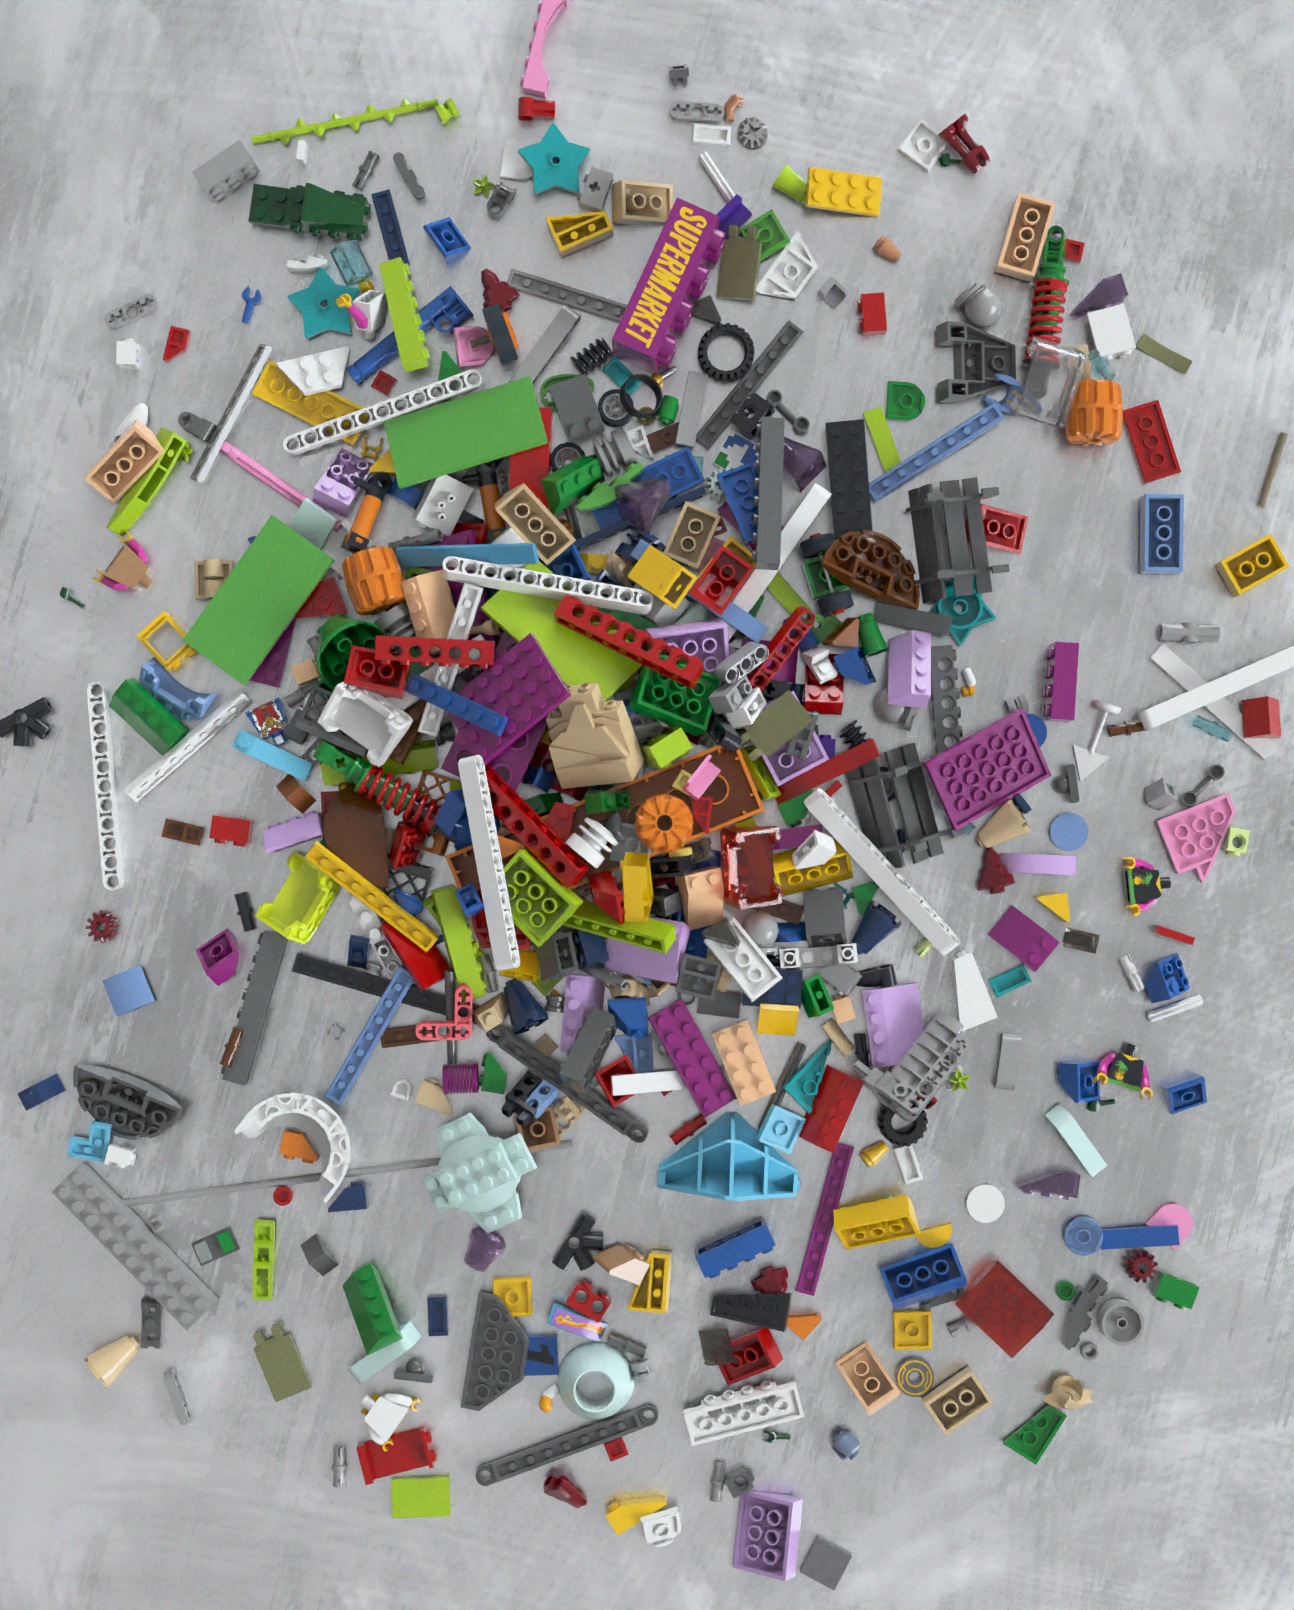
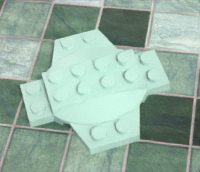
[422,1112,537,1234]

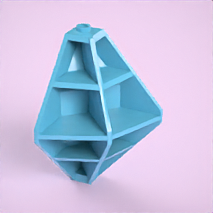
[657,1112,800,1201]

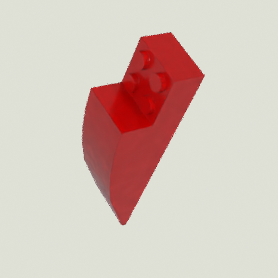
[508,407,553,527]

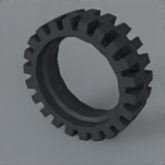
[698,323,754,382]

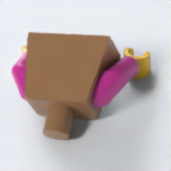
[92,531,153,590]

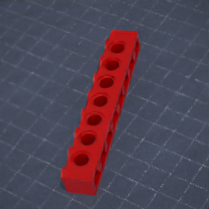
[554,595,704,690]
[460,763,589,888]

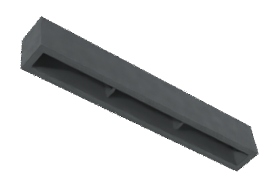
[752,417,785,570]
[221,930,288,1086]

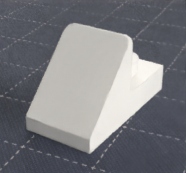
[801,646,837,684]

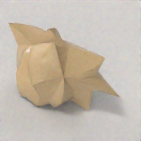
[606,550,636,588]
[602,974,658,1006]
[1041,1375,1094,1410]

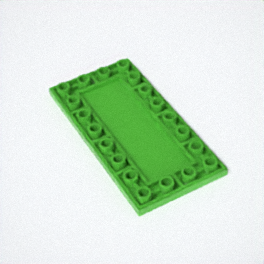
[384,376,548,489]
[183,515,335,686]

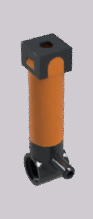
[462,460,506,544]
[341,472,392,554]

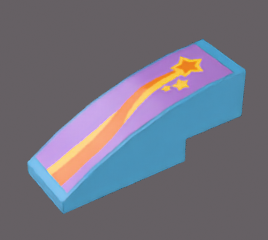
[546,1302,608,1342]

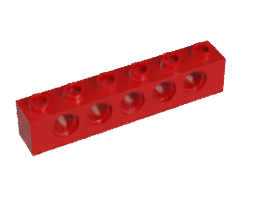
[375,635,495,669]

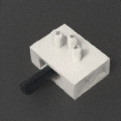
[412,475,485,536]

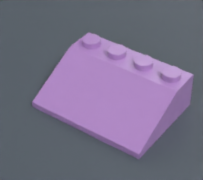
[646,618,729,682]
[760,691,829,786]
[605,916,691,984]
[860,982,924,1068]
[733,1490,803,1581]

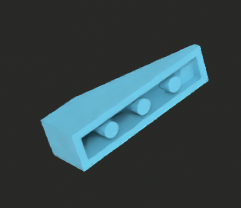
[232,730,313,781]

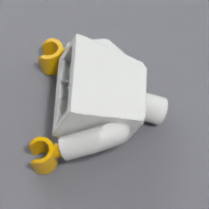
[360,1393,421,1451]

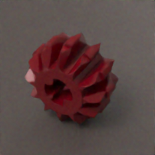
[86,910,120,943]
[1124,1250,1158,1283]

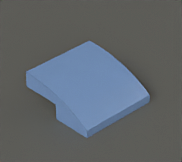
[102,965,155,1016]

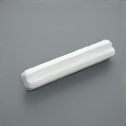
[698,152,735,203]
[1147,995,1203,1022]

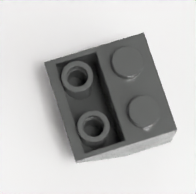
[534,932,580,982]

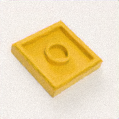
[757,1004,799,1036]
[492,1276,533,1317]
[892,1310,932,1350]

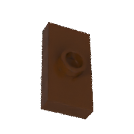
[646,422,679,454]

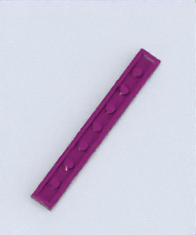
[795,1142,854,1296]

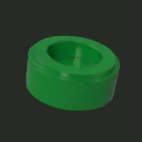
[1055,1280,1076,1301]

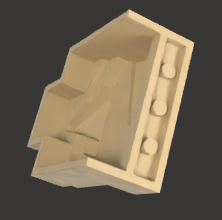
[546,682,644,789]

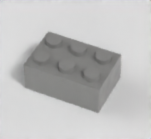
[192,140,259,202]

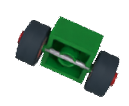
[800,533,854,616]

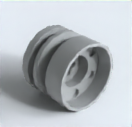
[592,427,638,477]
[374,602,416,652]

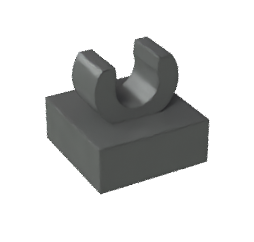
[668,64,689,86]

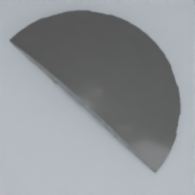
[73,1064,182,1140]

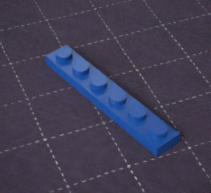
[404,673,508,736]

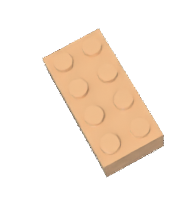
[994,193,1056,282]
[711,1018,776,1106]

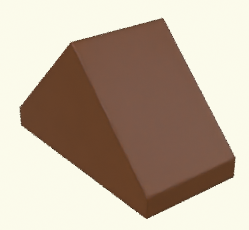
[822,618,859,648]
[276,774,317,814]

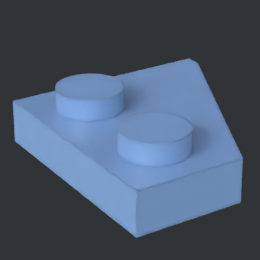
[614,1033,654,1073]

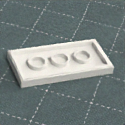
[703,917,783,1002]

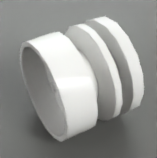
[565,817,618,868]

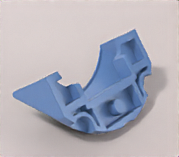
[139,657,216,721]

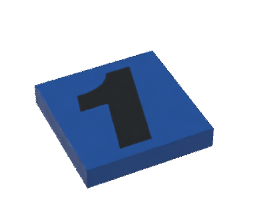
[525,1335,559,1376]

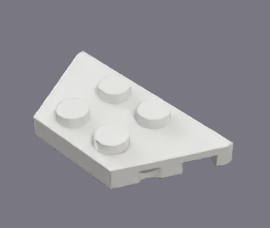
[756,231,818,299]
[277,346,349,396]

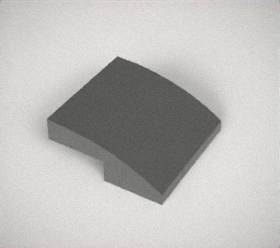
[675,953,722,1001]

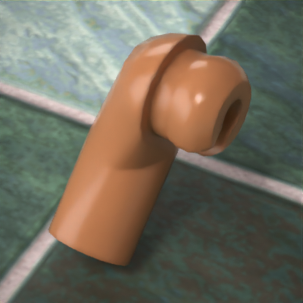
[724,94,744,122]

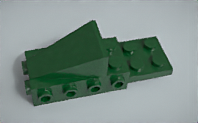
[248,183,371,242]

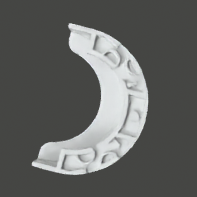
[234,1093,351,1203]

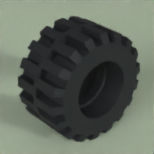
[877,1102,928,1147]

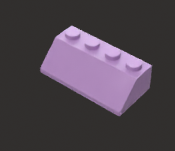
[887,630,931,709]
[560,974,605,1052]

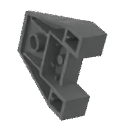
[936,321,1016,403]

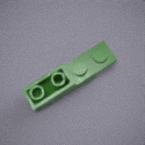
[576,462,644,512]

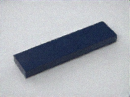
[371,189,410,264]

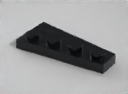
[710,1293,793,1332]

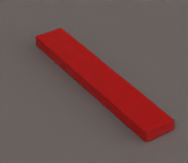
[775,738,881,805]

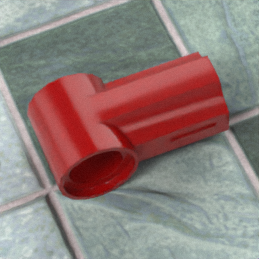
[518,97,555,121]

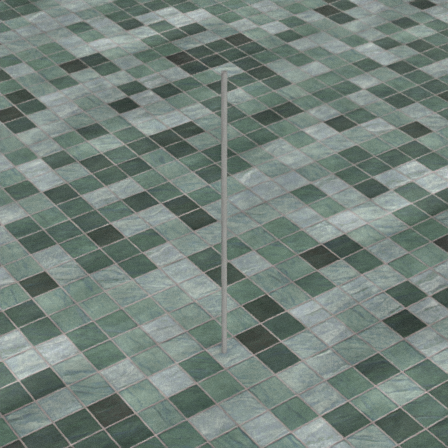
[122,1140,573,1206]

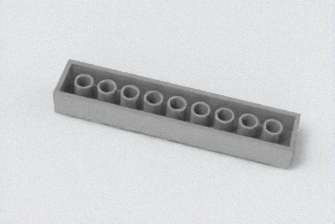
[52,1162,219,1331]

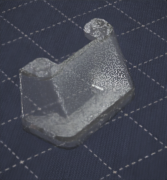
[1010,337,1087,429]

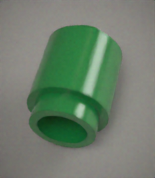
[656,395,679,425]

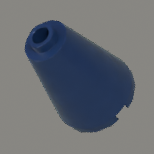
[851,900,902,955]
[503,979,548,1035]

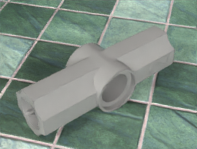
[1159,622,1220,643]

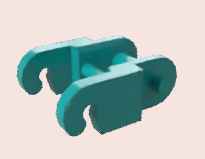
[834,882,854,909]

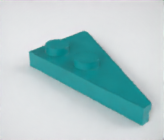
[782,1039,832,1114]

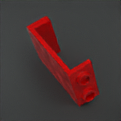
[356,1425,437,1485]

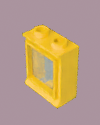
[136,611,197,672]

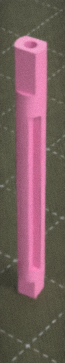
[220,441,342,533]

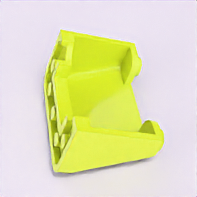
[254,850,341,944]

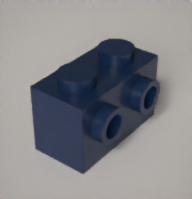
[572,929,609,969]

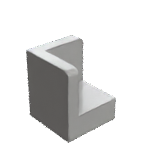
[817,276,848,309]
[1145,778,1178,810]

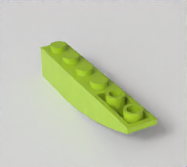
[106,427,187,536]

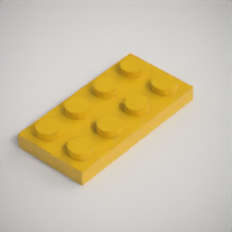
[805,167,882,217]

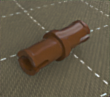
[1107,720,1145,737]
[219,1027,245,1068]

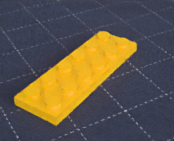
[251,360,369,446]

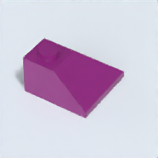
[196,929,240,986]

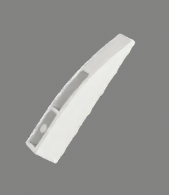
[341,886,405,979]

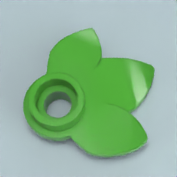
[811,614,841,648]

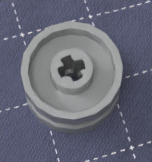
[1097,1298,1144,1346]

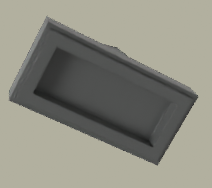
[1054,764,1080,803]
[394,1358,434,1383]

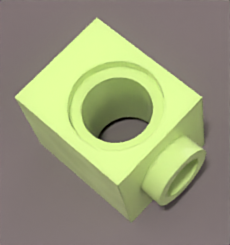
[1222,827,1250,856]

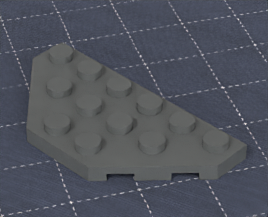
[460,1292,530,1411]

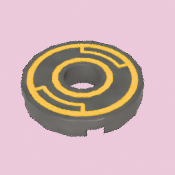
[895,1357,934,1397]

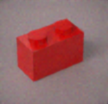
[857,292,887,336]
[209,815,254,847]

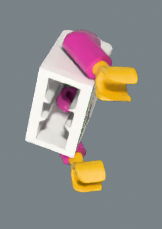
[336,280,386,339]

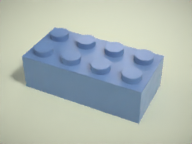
[1140,494,1184,574]

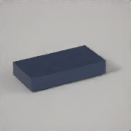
[427,1296,448,1336]

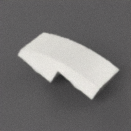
[287,255,330,273]

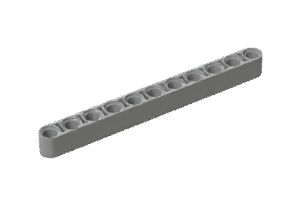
[447,305,581,483]

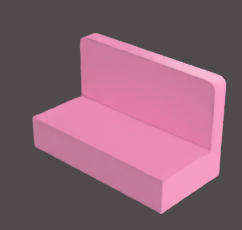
[682,754,721,801]

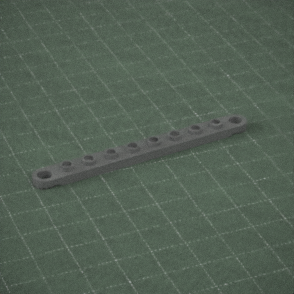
[486,1024,648,1143]
[476,1405,658,1486]

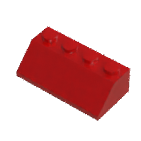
[799,1065,863,1153]

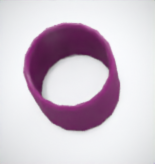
[442,1063,479,1094]

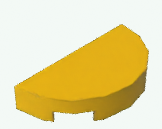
[916,1223,952,1248]

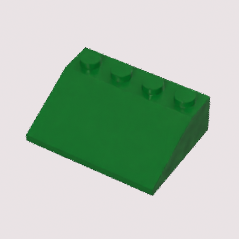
[628,655,719,736]

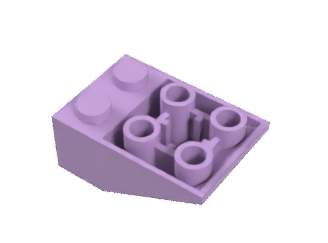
[312,448,373,518]

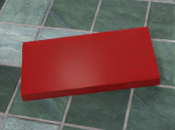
[1123,400,1181,484]
[379,915,452,991]

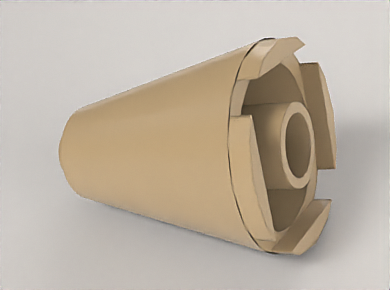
[976,799,1032,848]
[83,1335,140,1389]

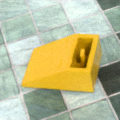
[627,545,698,610]

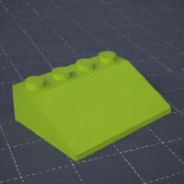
[504,848,583,947]

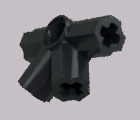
[0,697,53,747]
[552,1212,603,1271]

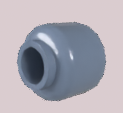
[831,1430,860,1460]

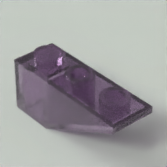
[1069,273,1128,318]
[1017,1170,1081,1200]

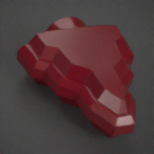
[481,268,520,312]
[977,847,1015,894]
[750,1265,789,1294]
[543,1474,587,1508]

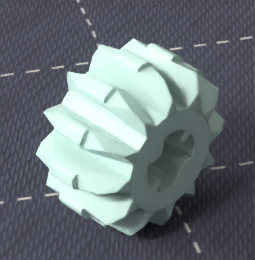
[704,469,726,502]

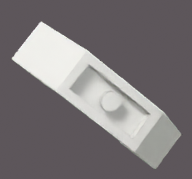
[779,943,858,969]

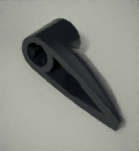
[856,964,898,988]

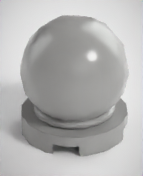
[954,276,1002,326]
[875,687,919,731]
[741,911,779,956]

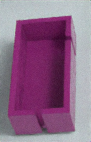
[1042,641,1079,723]

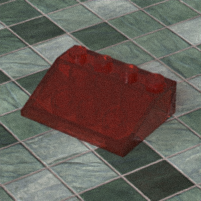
[955,1260,1054,1358]

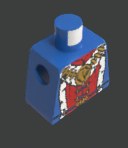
[245,697,289,746]

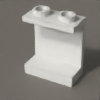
[1084,303,1136,363]
[321,518,376,579]

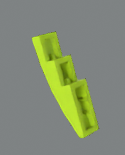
[252,1219,275,1301]

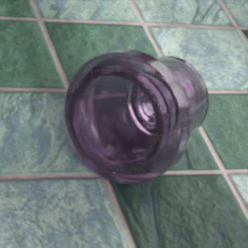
[464,1226,506,1272]

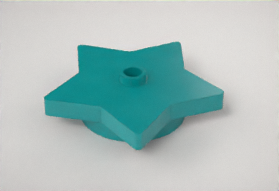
[518,123,590,194]
[287,267,360,339]
[929,578,996,646]

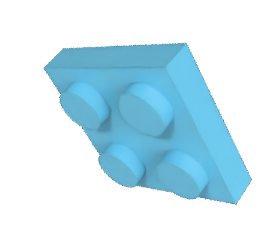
[756,1104,806,1154]

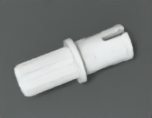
[1118,954,1144,992]

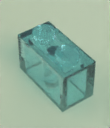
[330,240,373,286]

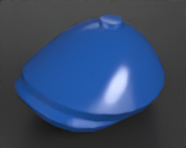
[393,888,424,915]

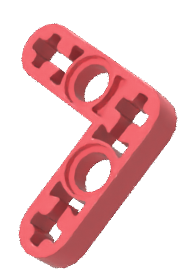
[415,983,473,1040]

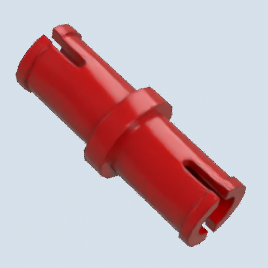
[669,1114,708,1146]

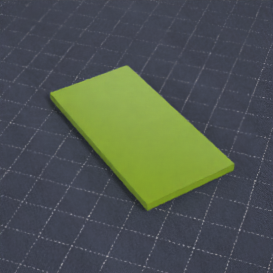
[481,561,643,702]

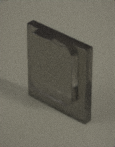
[699,1328,734,1366]

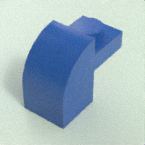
[386,477,424,510]

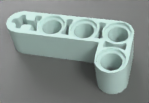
[1044,1103,1107,1177]
[348,1321,421,1384]

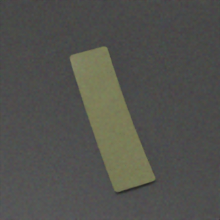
[1137,334,1192,374]

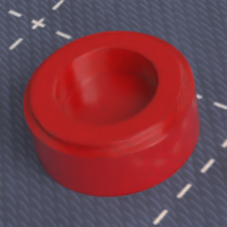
[273,1186,293,1206]

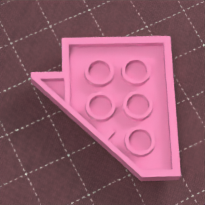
[1156,793,1236,883]

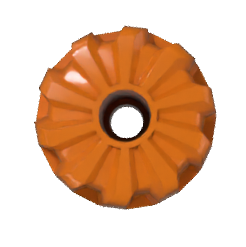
[1064,379,1123,446]
[342,547,406,616]
[634,794,694,853]

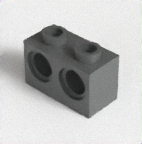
[650,887,682,917]

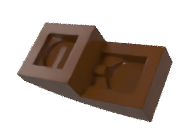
[161,818,204,846]

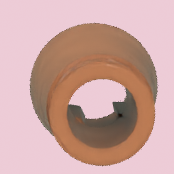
[873,235,902,262]

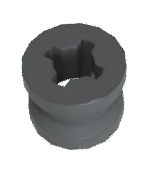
[544,995,565,1012]

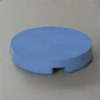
[1050,813,1089,851]
[1064,1216,1103,1256]

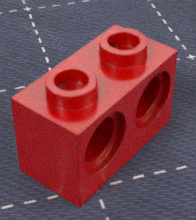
[566,1280,611,1323]

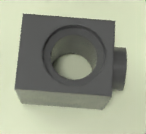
[724,1466,755,1499]

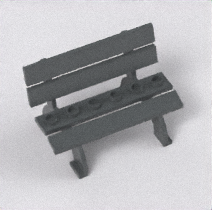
[905,477,1010,604]
[846,743,965,868]

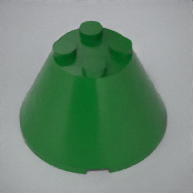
[317,614,387,688]

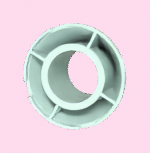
[557,1342,634,1420]

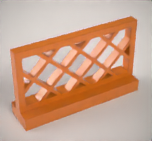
[408,770,455,857]

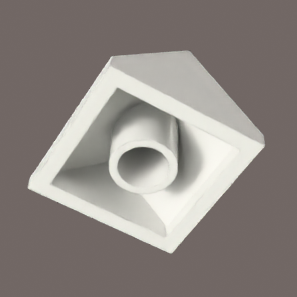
[641,595,690,627]

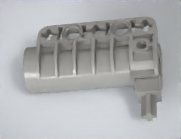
[851,1011,969,1122]

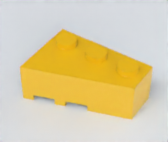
[545,211,614,258]
[620,852,653,923]
[627,1250,672,1314]

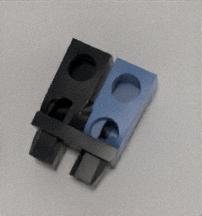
[502,1070,558,1127]

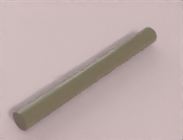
[1258,432,1288,507]

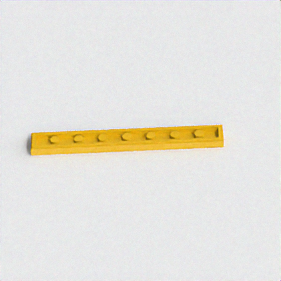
[304,841,439,953]

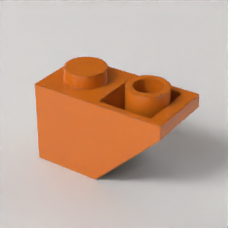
[279,1129,320,1164]

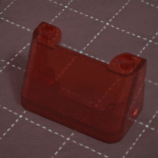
[720,826,783,910]

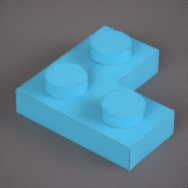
[67,1121,112,1162]

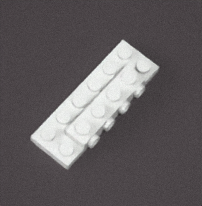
[683,1380,804,1446]

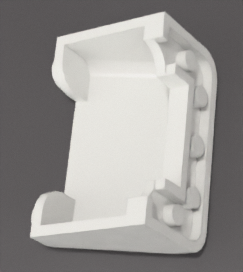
[317,682,413,767]

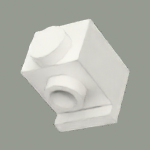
[104,1143,137,1168]

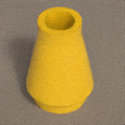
[860,1141,889,1168]

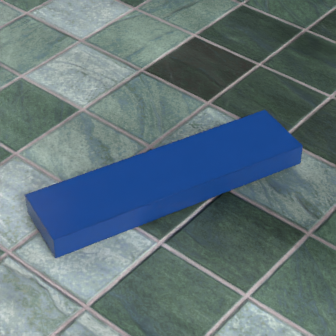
[1101,1225,1180,1250]

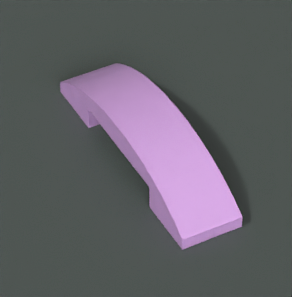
[999,853,1076,875]

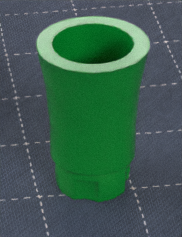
[856,613,889,658]

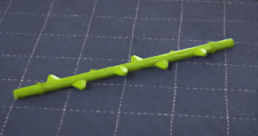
[251,99,439,145]

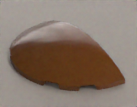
[821,530,920,610]
[323,783,389,888]

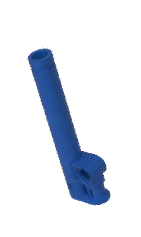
[346,286,474,384]

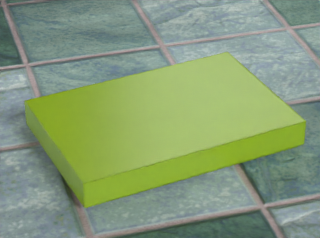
[391,1476,451,1518]

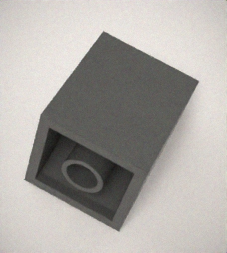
[803,887,847,948]

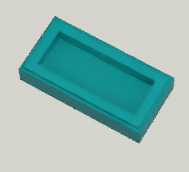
[602,356,642,396]
[988,964,1031,997]

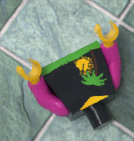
[1122,857,1171,917]
[1093,1043,1153,1101]

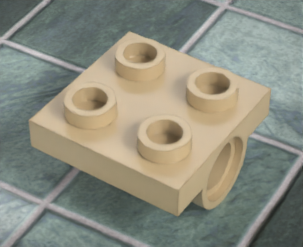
[194,559,234,600]

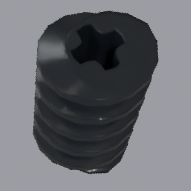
[570,337,613,375]
[839,719,871,749]

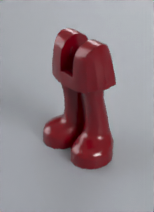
[938,114,991,174]

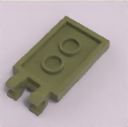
[717,225,762,300]
[740,690,814,761]
[253,1322,312,1402]

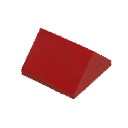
[1241,696,1281,738]
[594,1055,637,1107]

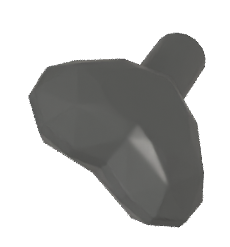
[603,811,626,844]

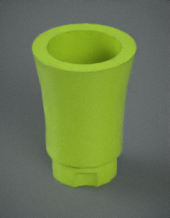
[772,164,807,205]

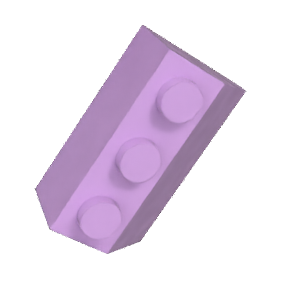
[263,810,324,853]

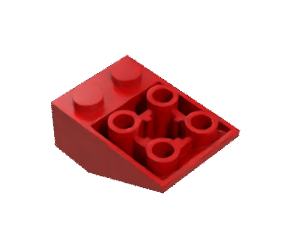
[803,654,844,715]
[388,821,426,869]

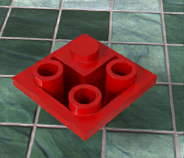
[587,870,626,924]

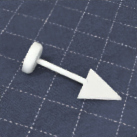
[1073,700,1122,782]

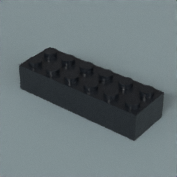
[825,419,873,540]

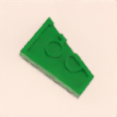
[1002,1404,1067,1465]

